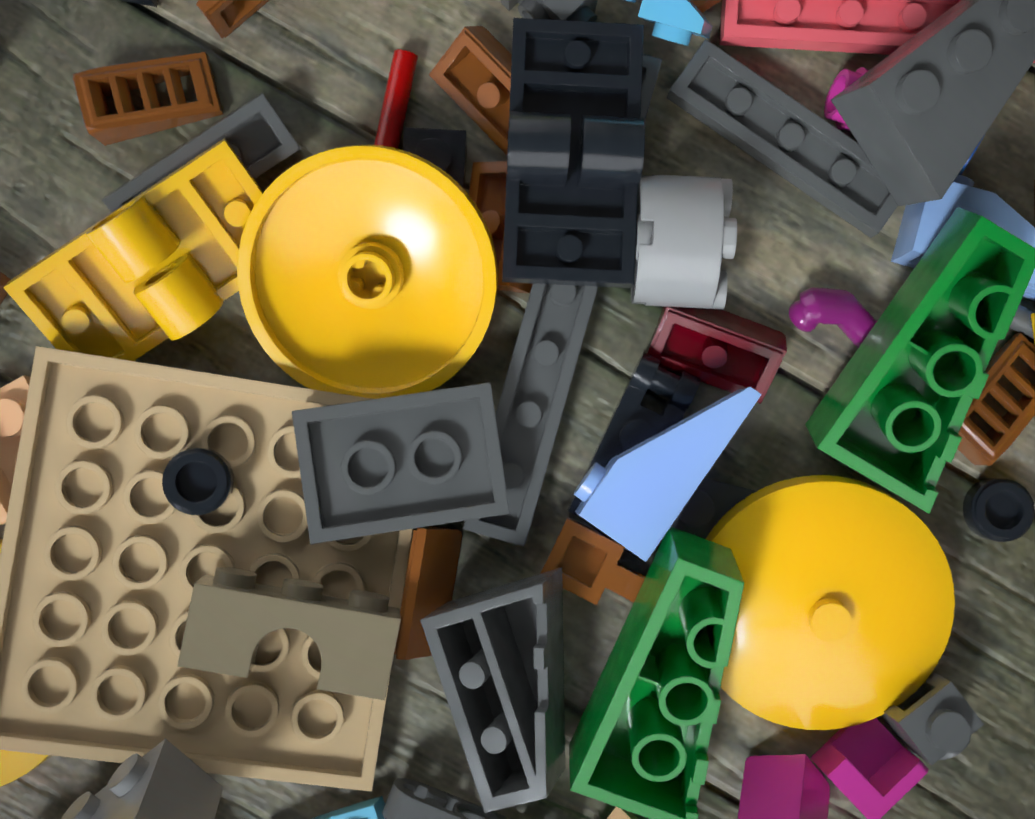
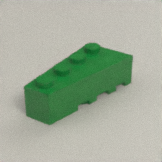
[805,207,1035,514]
[569,526,744,819]

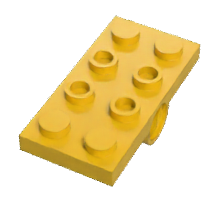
[3,138,263,361]

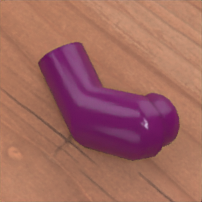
[788,287,877,348]

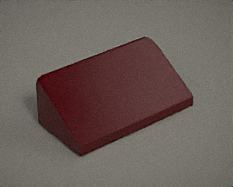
[647,307,787,404]

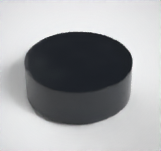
[162,448,234,515]
[963,478,1035,542]

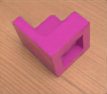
[810,718,929,819]
[738,754,830,819]

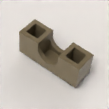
[177,567,401,700]

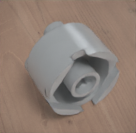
[631,175,737,309]

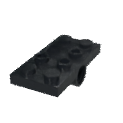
[502,18,645,288]

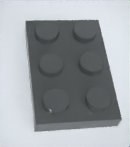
[292,382,510,544]

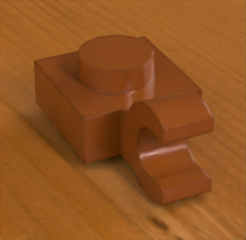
[540,518,646,605]

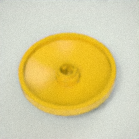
[237,145,498,399]
[706,475,955,730]

